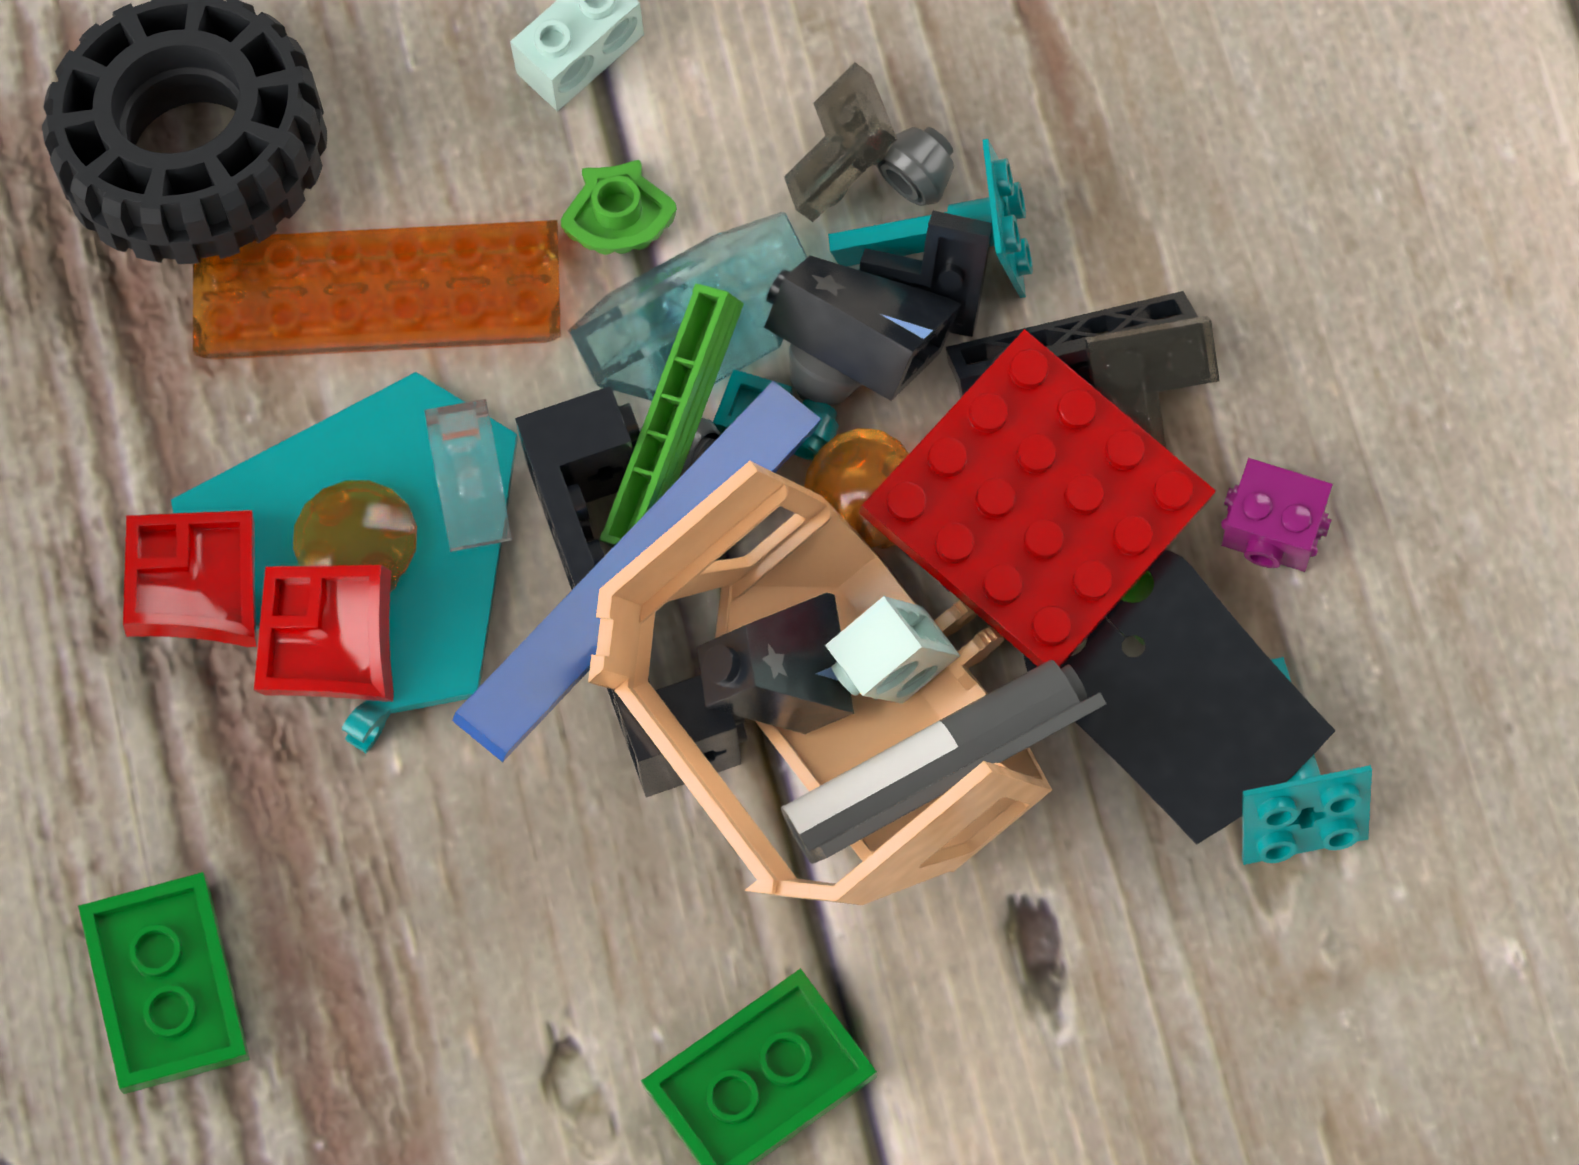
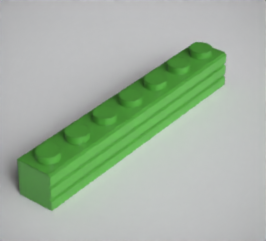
[599,283,744,548]

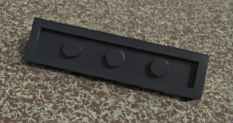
[945,291,1209,400]

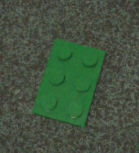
[78,872,250,1094]
[641,968,877,1165]

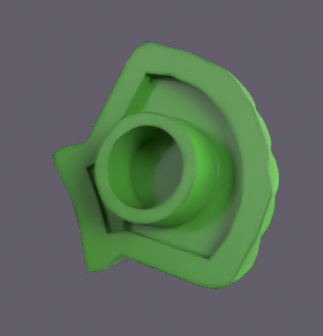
[561,160,677,255]

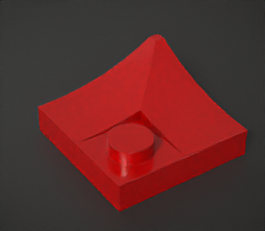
[123,510,257,648]
[254,565,394,702]

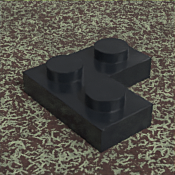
[859,210,993,337]

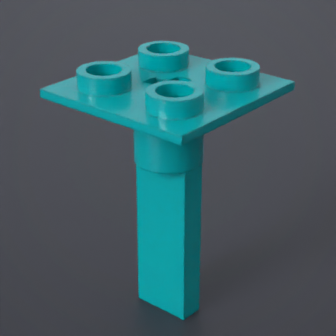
[828,139,1033,298]
[1242,657,1372,865]

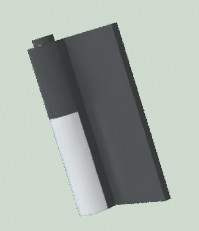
[781,659,1106,864]

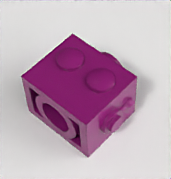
[1221,457,1333,572]

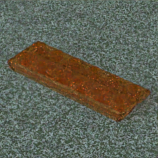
[193,220,561,360]

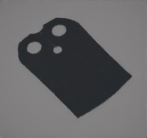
[1023,550,1336,845]

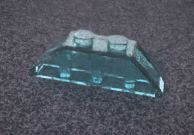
[568,212,807,401]

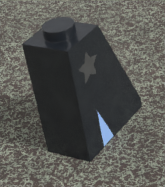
[764,255,962,401]
[697,593,854,734]

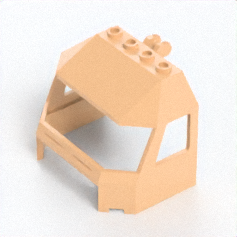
[588,461,1052,905]

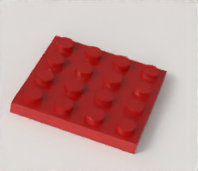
[859,329,1216,667]

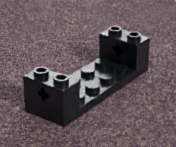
[515,386,748,798]

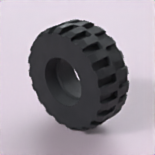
[42,0,327,264]

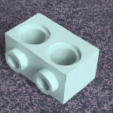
[510,0,644,112]
[825,596,960,704]

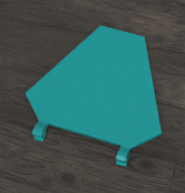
[171,372,518,753]

